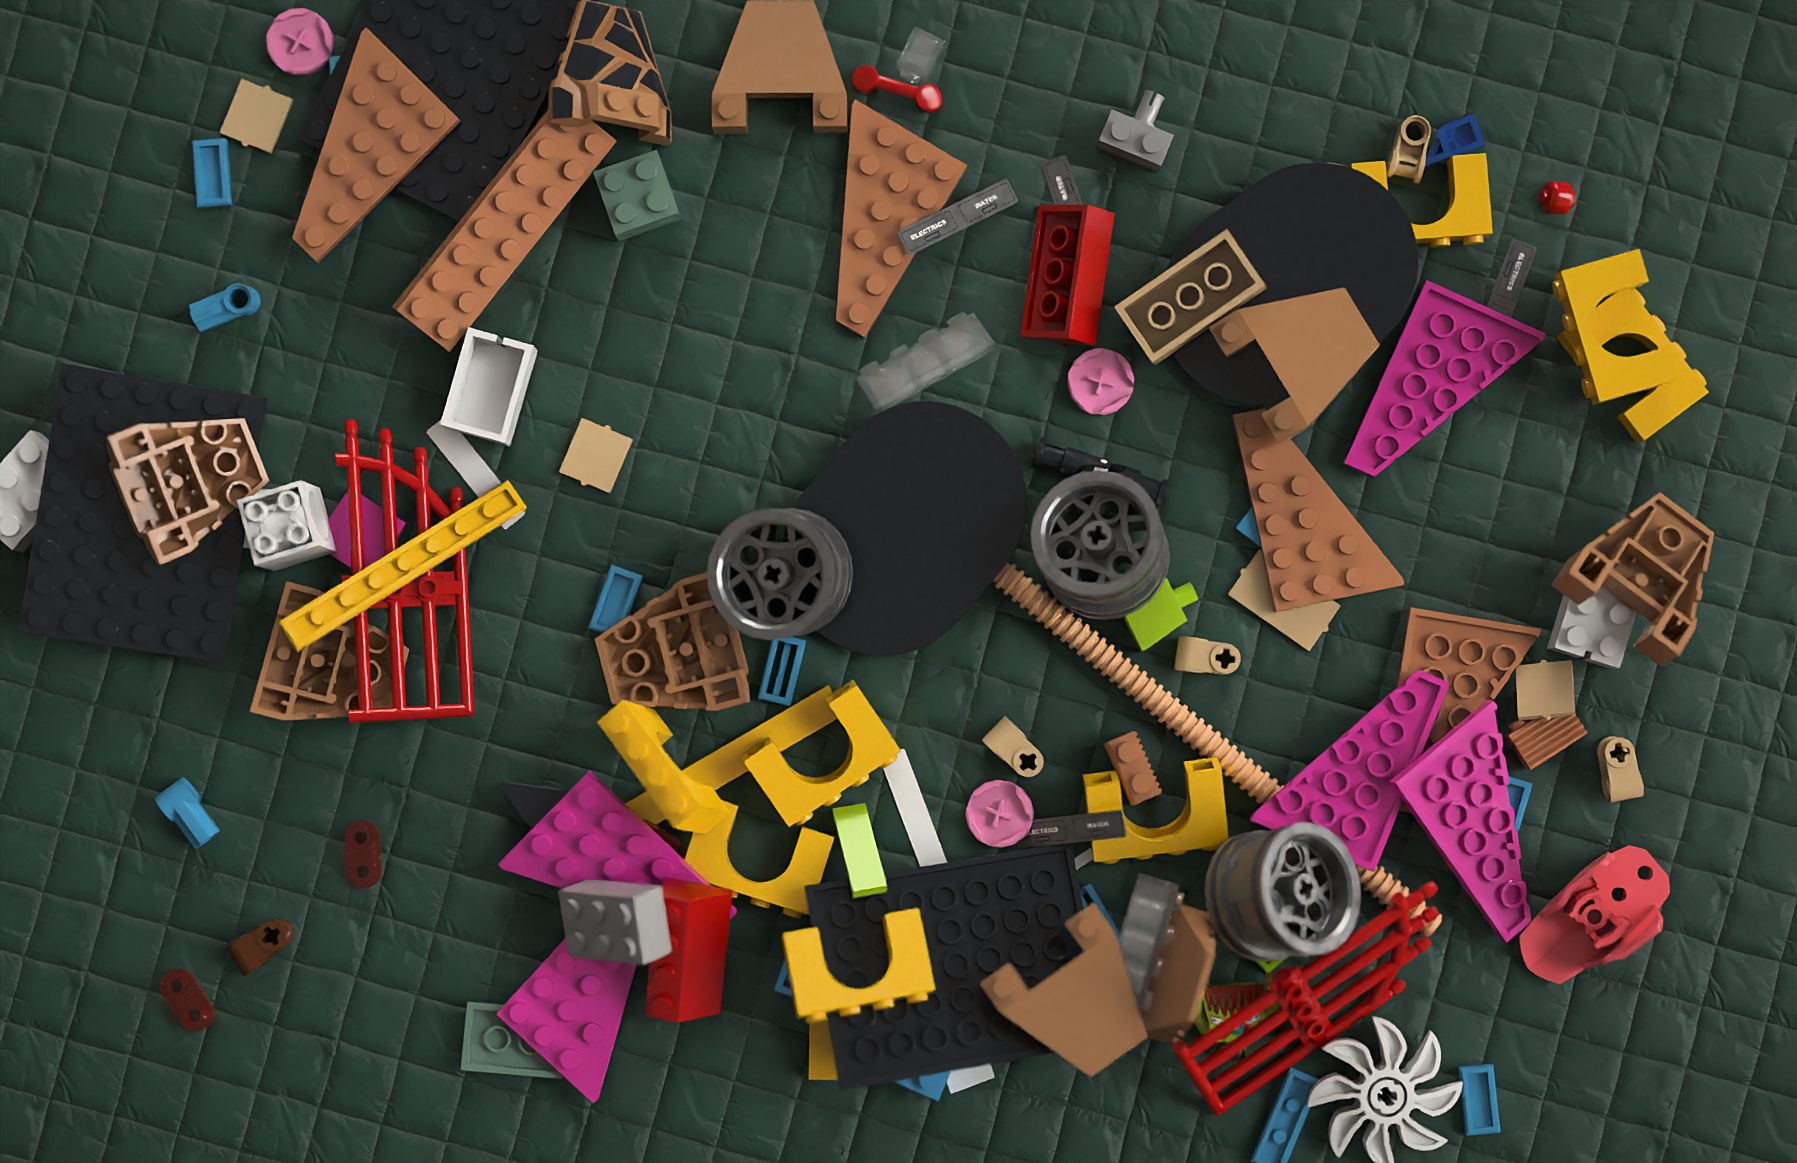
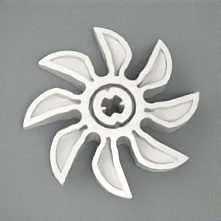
[1307,1016,1462,1163]

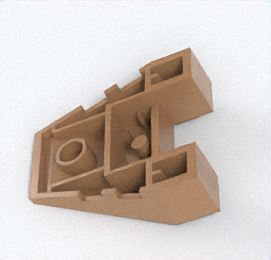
[712,0,847,134]
[1209,287,1380,445]
[1552,493,1714,667]
[1138,901,1215,1045]
[980,903,1148,1077]

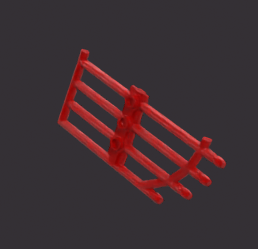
[335,420,475,723]
[1172,881,1439,1117]

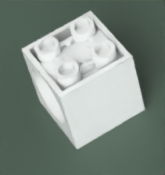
[237,480,337,571]

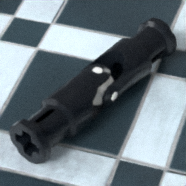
[1031,438,1168,509]

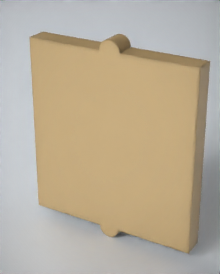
[220,79,293,154]
[559,418,633,493]
[1516,660,1575,721]

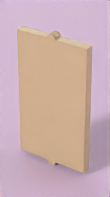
[1227,549,1341,651]

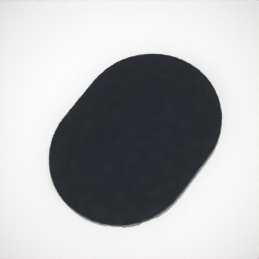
[1166,162,1419,405]
[783,401,1027,655]

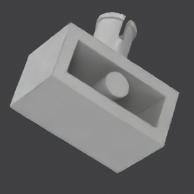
[1097,90,1174,173]

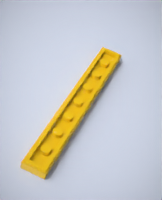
[279,480,527,652]
[626,685,838,828]

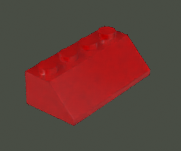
[1020,204,1115,345]
[645,877,733,1023]

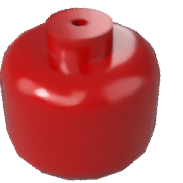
[1538,181,1575,215]

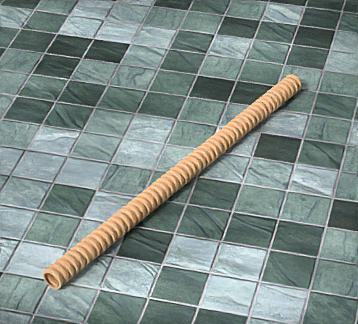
[993,563,1442,938]

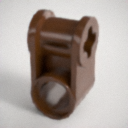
[225,918,294,977]

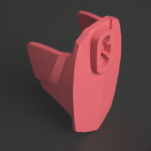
[1519,845,1670,984]

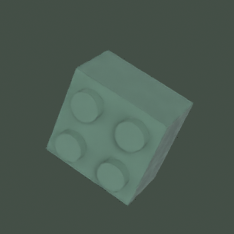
[593,150,682,241]

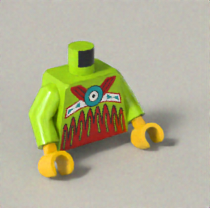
[1193,972,1280,1061]

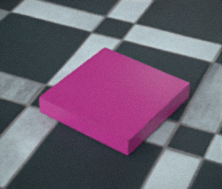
[328,492,407,568]

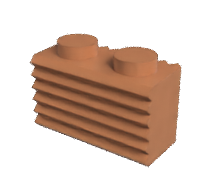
[1504,714,1587,770]
[1103,731,1162,806]

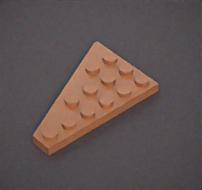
[292,27,460,263]
[836,99,967,338]
[1232,408,1404,612]
[1396,607,1541,813]

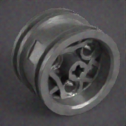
[1031,471,1170,620]
[707,508,853,640]
[1205,823,1361,961]

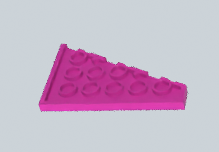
[1343,280,1546,478]
[1249,670,1449,872]
[1390,700,1532,943]
[498,770,737,919]
[496,938,637,1104]

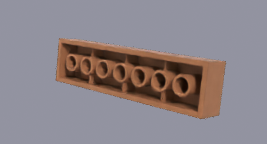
[392,109,617,352]

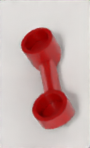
[852,65,942,114]

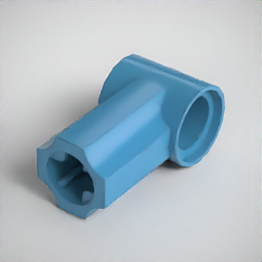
[189,283,261,332]
[155,777,220,849]

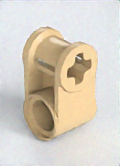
[1386,115,1431,184]
[1174,636,1241,675]
[982,716,1044,777]
[1597,736,1644,803]

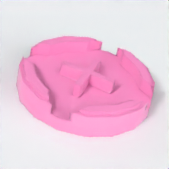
[266,8,334,76]
[1067,348,1134,416]
[966,780,1034,848]

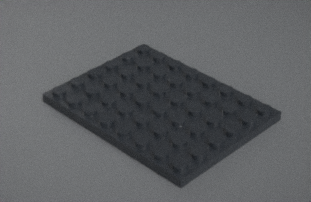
[297,0,598,222]
[18,363,267,663]
[804,843,1085,1091]

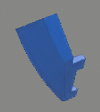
[1425,114,1486,167]

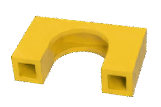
[1349,153,1493,248]
[1552,249,1678,405]
[1556,288,1709,443]
[741,680,901,827]
[598,700,730,835]
[1083,757,1228,864]
[685,800,835,919]
[781,908,935,1023]

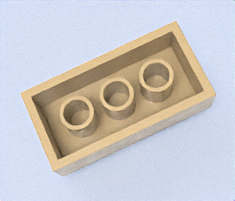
[1115,229,1267,365]

